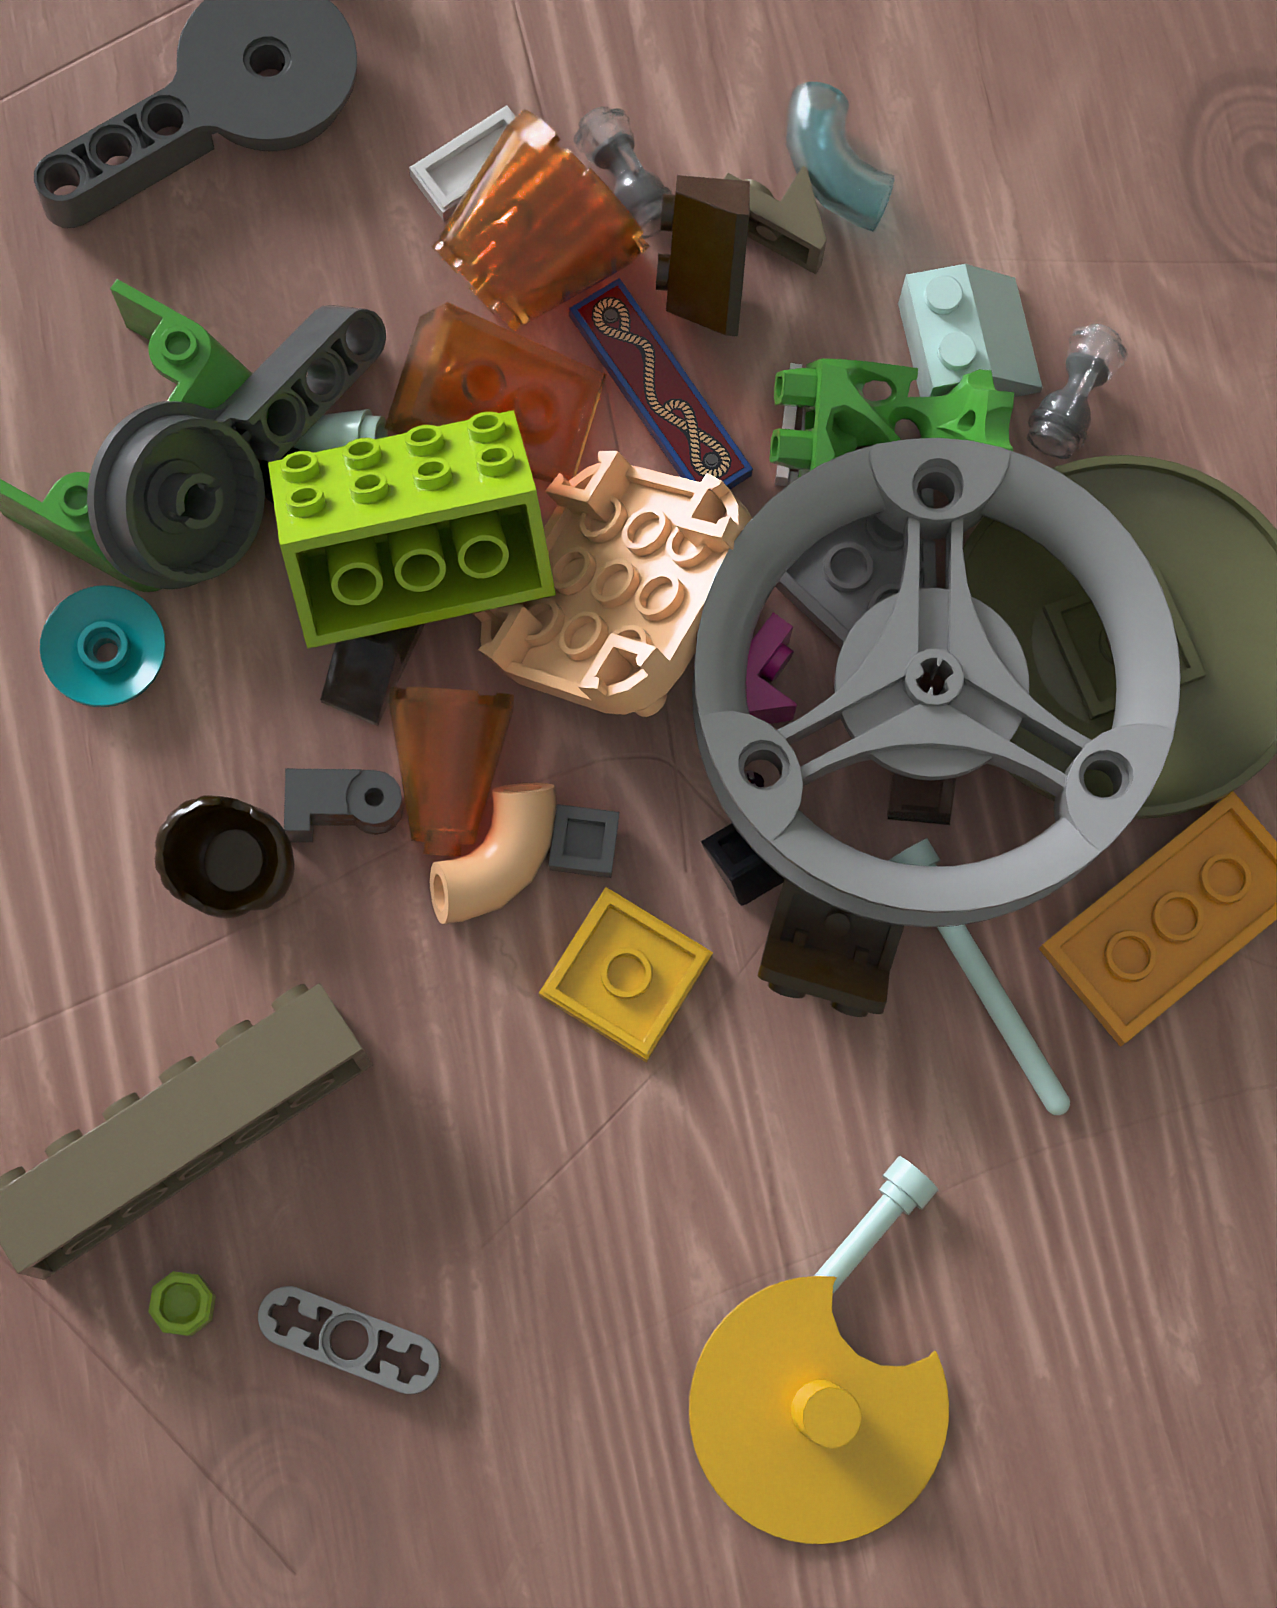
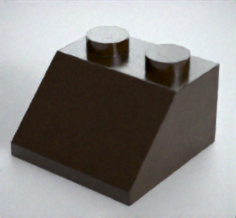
[656,175,750,336]

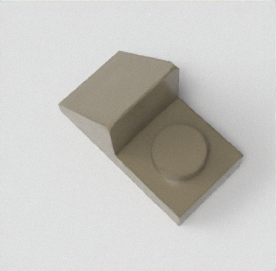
[724,165,827,274]

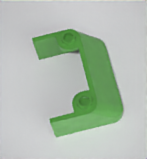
[0,279,268,592]

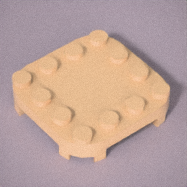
[473,451,752,717]

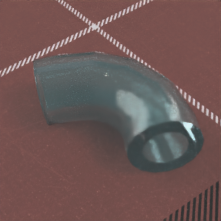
[786,82,894,232]

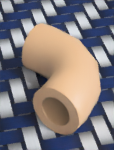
[430,783,556,924]

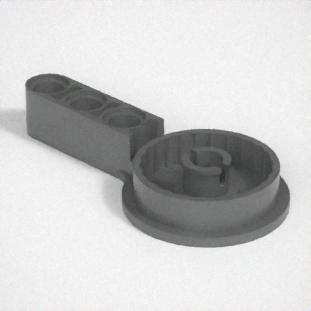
[34,0,357,228]
[87,305,386,589]

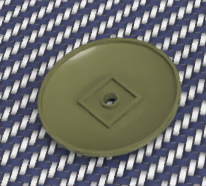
[963,455,1277,819]

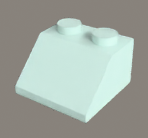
[898,264,1043,397]

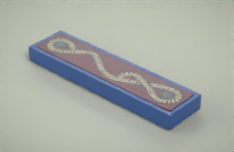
[569,278,753,489]

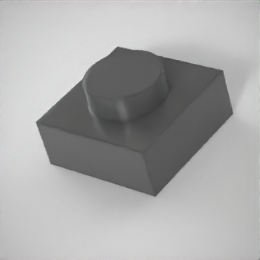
[549,804,620,878]

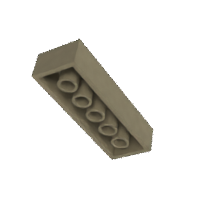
[0,983,373,1280]

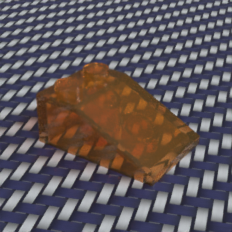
[384,302,607,483]

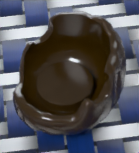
[154,795,295,918]

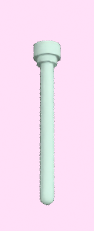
[888,838,1070,1115]
[814,1156,939,1294]

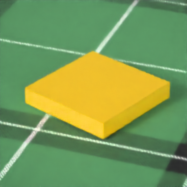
[539,887,713,1063]

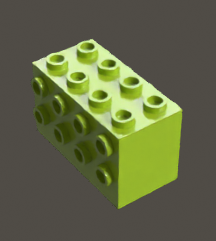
[268,410,556,649]

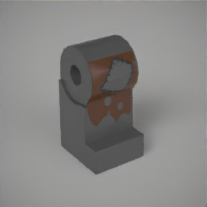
[284,768,404,842]

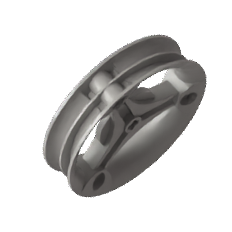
[692,438,1181,927]

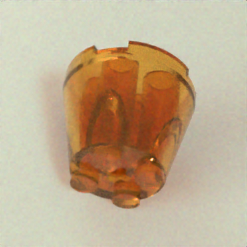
[432,109,650,333]

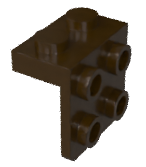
[757,879,904,1017]

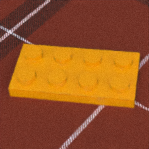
[1038,791,1277,1047]

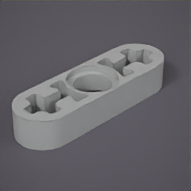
[258,1286,441,1394]

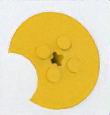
[689,1276,949,1544]

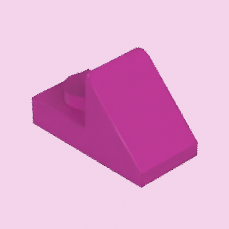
[746,612,797,724]

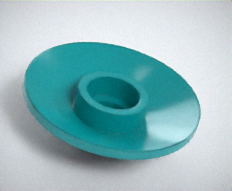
[40,585,166,707]

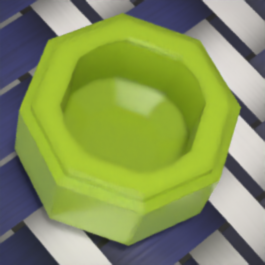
[148,1271,216,1336]

